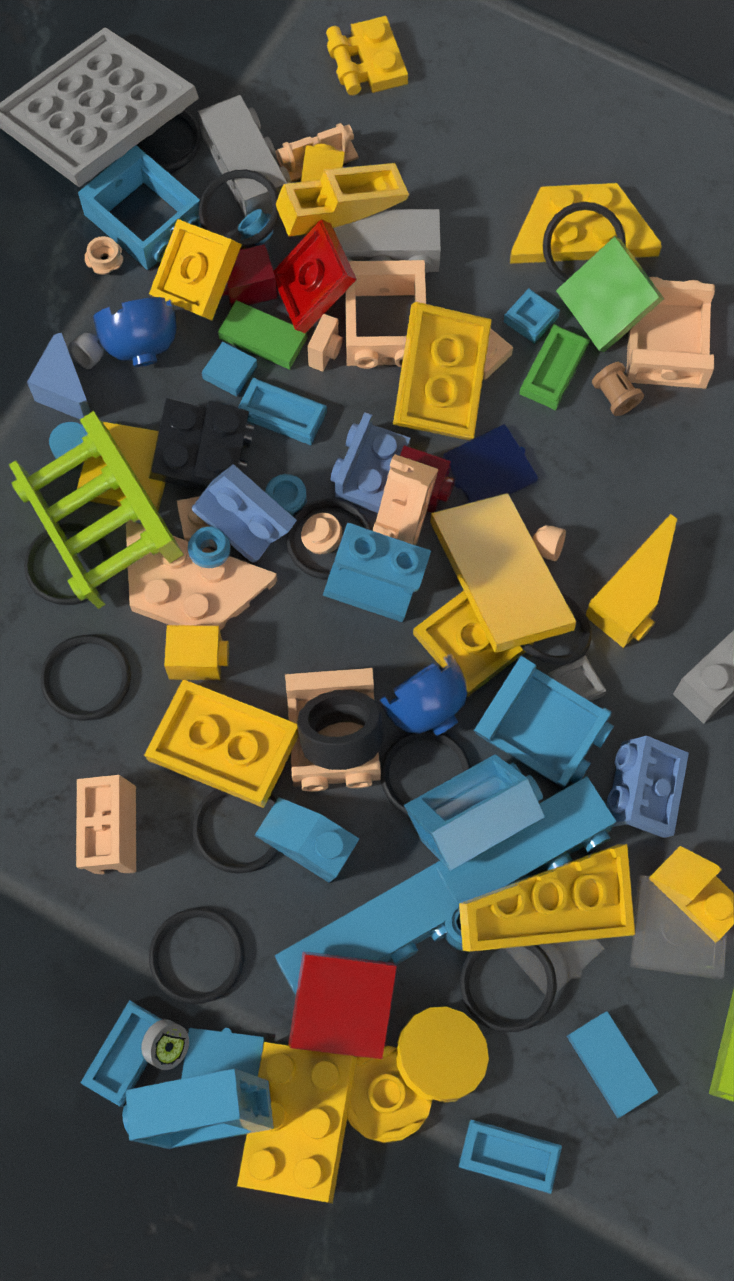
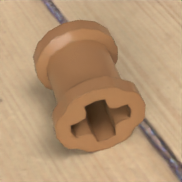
[592,362,644,416]

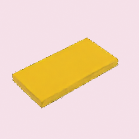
[430,493,576,653]

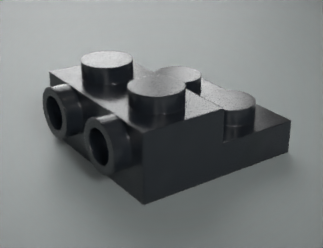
[149,398,254,491]

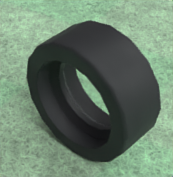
[297,690,384,770]

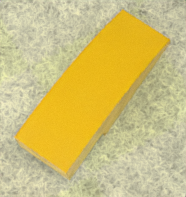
[275,163,409,237]

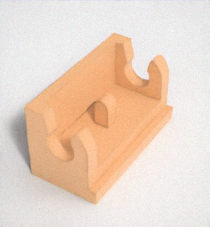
[373,454,438,545]
[76,775,136,875]

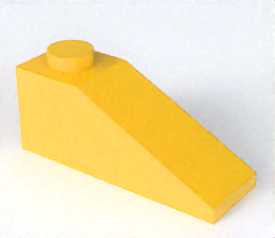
[586,514,677,648]

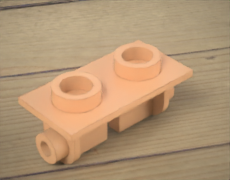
[276,123,359,182]

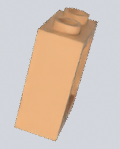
[345,260,426,369]

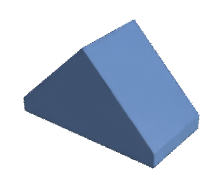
[27,333,91,419]

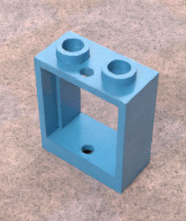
[78,145,201,270]
[404,754,545,871]
[122,1068,274,1149]

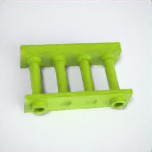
[9,411,184,609]

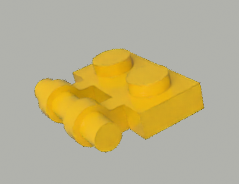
[326,16,408,95]

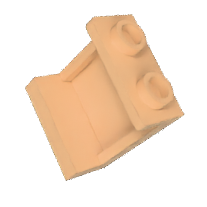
[626,277,715,389]
[285,668,381,792]

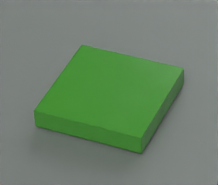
[556,236,664,352]

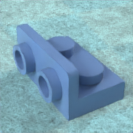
[330,412,411,513]
[192,464,297,563]
[607,736,689,838]

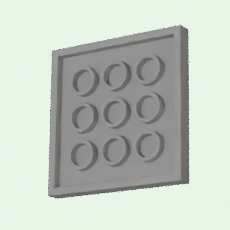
[0,27,199,187]

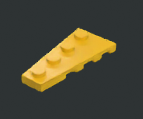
[459,844,635,951]

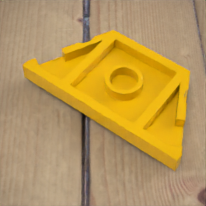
[510,183,662,264]

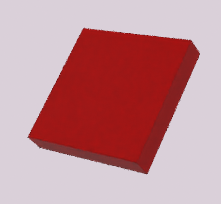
[273,219,357,333]
[288,951,397,1059]

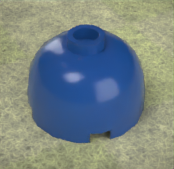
[93,297,177,367]
[377,654,468,736]

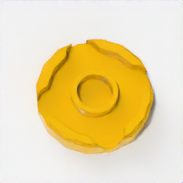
[396,1007,489,1102]
[347,1046,432,1143]

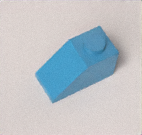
[254,797,359,883]

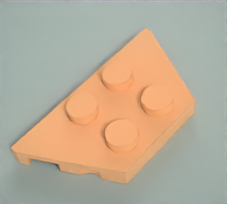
[126,520,277,630]

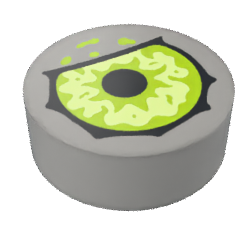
[141,1019,189,1070]

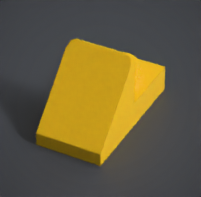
[649,846,734,943]

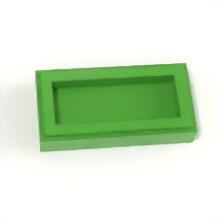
[218,300,308,370]
[520,324,590,410]

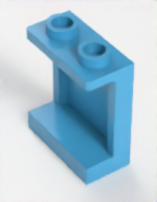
[322,522,431,622]
[474,656,614,789]

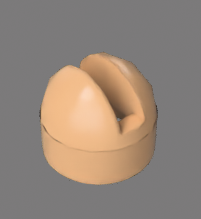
[532,525,566,561]

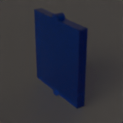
[443,424,538,503]

